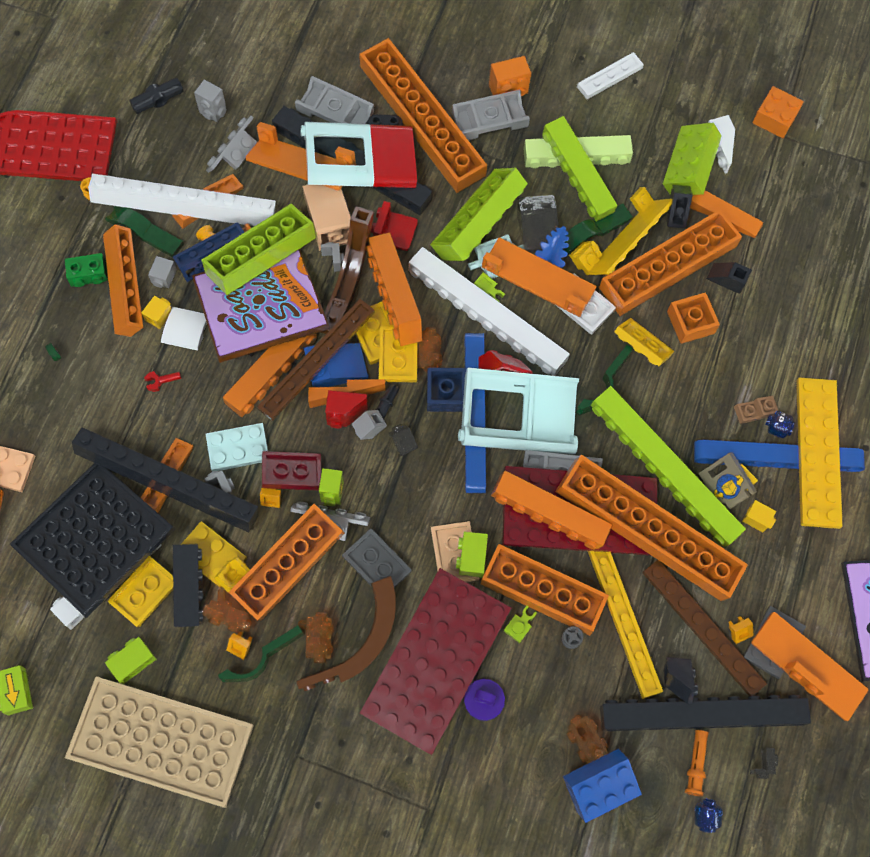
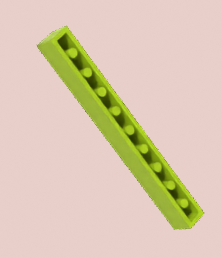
[591,386,746,548]

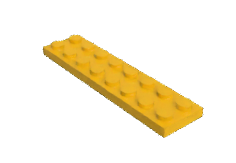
[796,378,842,529]

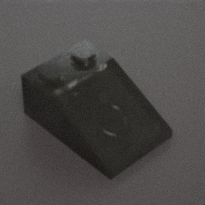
[517,195,559,252]

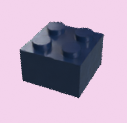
[427,368,466,412]

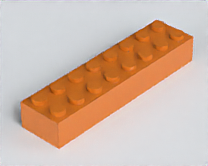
[599,209,742,316]

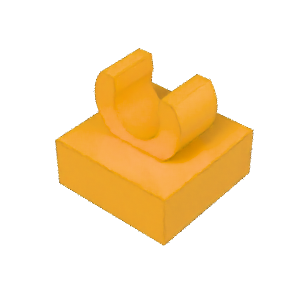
[260,488,281,508]
[729,616,753,644]
[226,632,252,660]

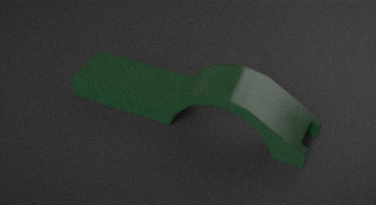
[564,204,633,255]
[105,206,184,257]
[576,344,633,416]
[218,625,304,682]

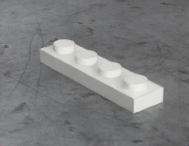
[577,52,644,99]

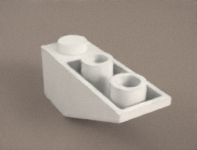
[708,115,735,173]

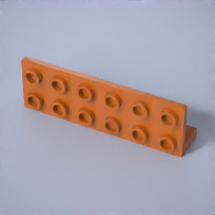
[245,122,356,191]
[482,238,596,317]

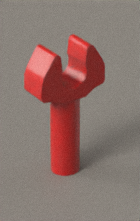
[144,371,181,392]

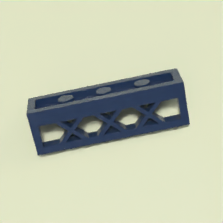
[173,222,245,282]

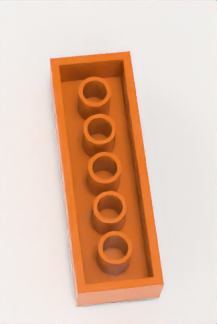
[366,233,422,347]
[229,504,345,621]
[481,544,609,636]

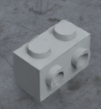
[194,80,227,122]

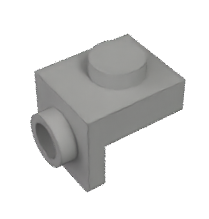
[321,242,344,272]
[204,470,235,495]

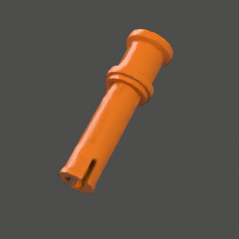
[684,730,709,797]

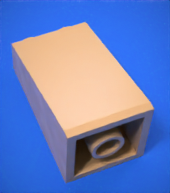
[303,184,351,251]

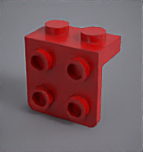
[371,201,418,251]

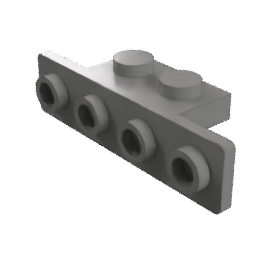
[206,115,257,173]
[290,502,370,541]

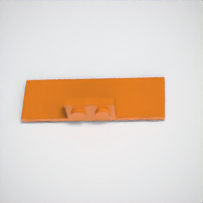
[751,612,868,721]

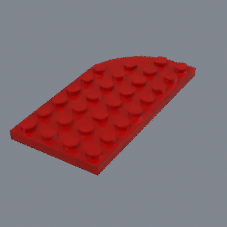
[0,110,117,181]

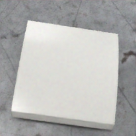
[161,307,207,351]

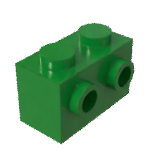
[65,253,108,287]

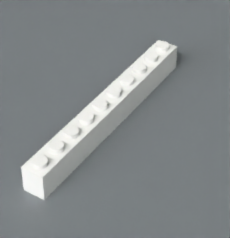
[88,174,276,226]
[409,247,570,376]

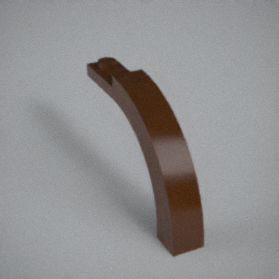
[320,206,374,334]
[296,576,396,691]

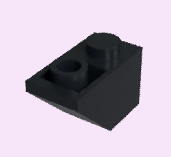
[706,262,752,294]
[663,657,698,704]

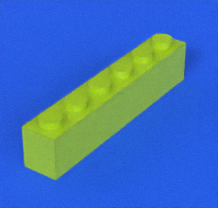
[542,116,618,221]

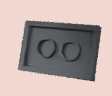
[342,529,412,588]
[743,606,806,679]

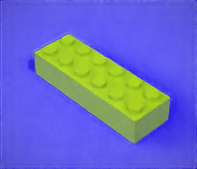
[430,168,528,261]
[201,204,316,295]

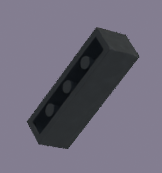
[173,544,203,627]

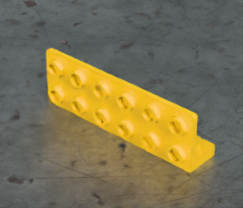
[575,187,672,275]

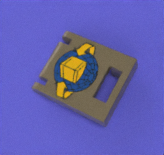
[698,452,757,510]

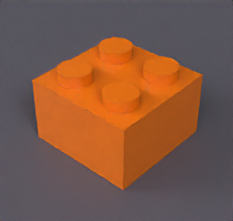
[489,56,531,96]
[753,86,804,139]
[667,292,720,344]

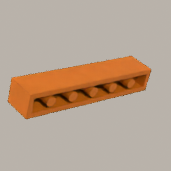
[103,225,143,337]
[223,333,317,417]
[491,471,612,550]

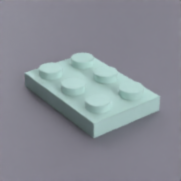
[206,423,268,472]

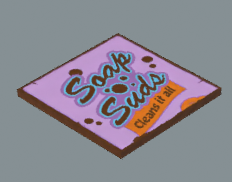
[192,249,329,363]

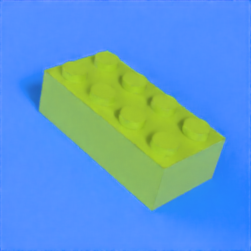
[663,123,722,195]

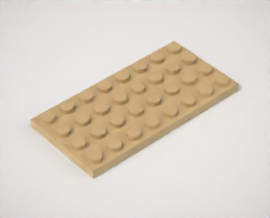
[65,677,254,808]

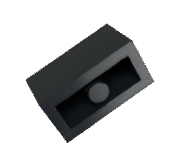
[666,184,693,229]

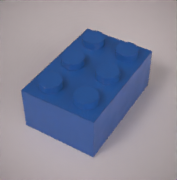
[563,749,642,823]

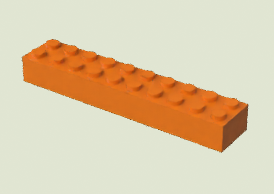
[360,38,487,193]
[555,454,748,601]

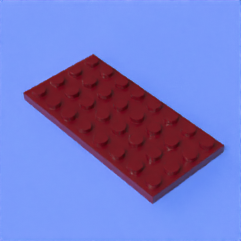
[502,466,657,556]
[360,568,512,755]

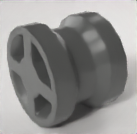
[562,626,583,649]

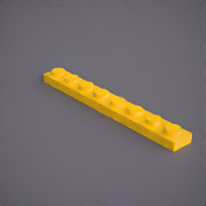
[588,551,663,699]

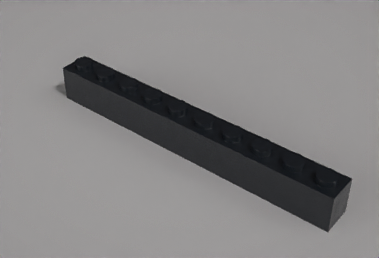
[272,106,432,216]
[71,427,258,533]
[600,695,811,731]

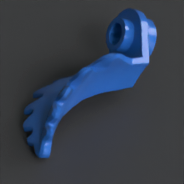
[535,226,569,268]

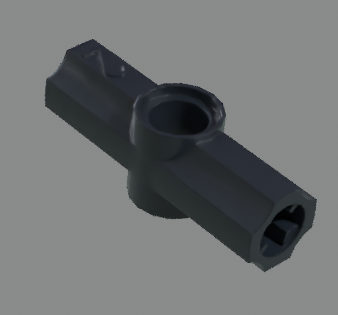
[129,78,184,114]

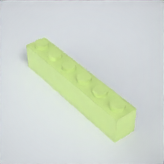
[524,135,633,168]

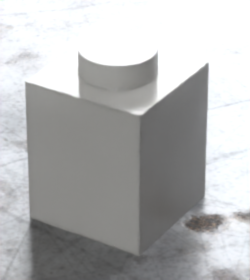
[148,256,177,288]
[352,410,387,440]

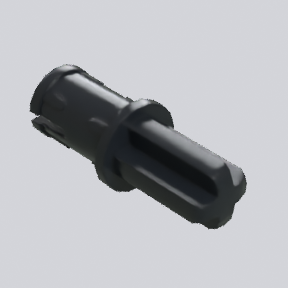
[376,384,399,420]

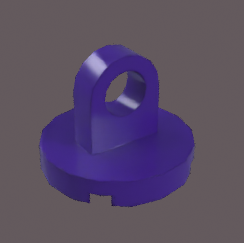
[464,679,505,721]

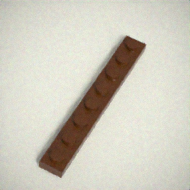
[257,299,375,421]
[643,560,767,696]

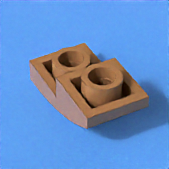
[734,396,779,424]

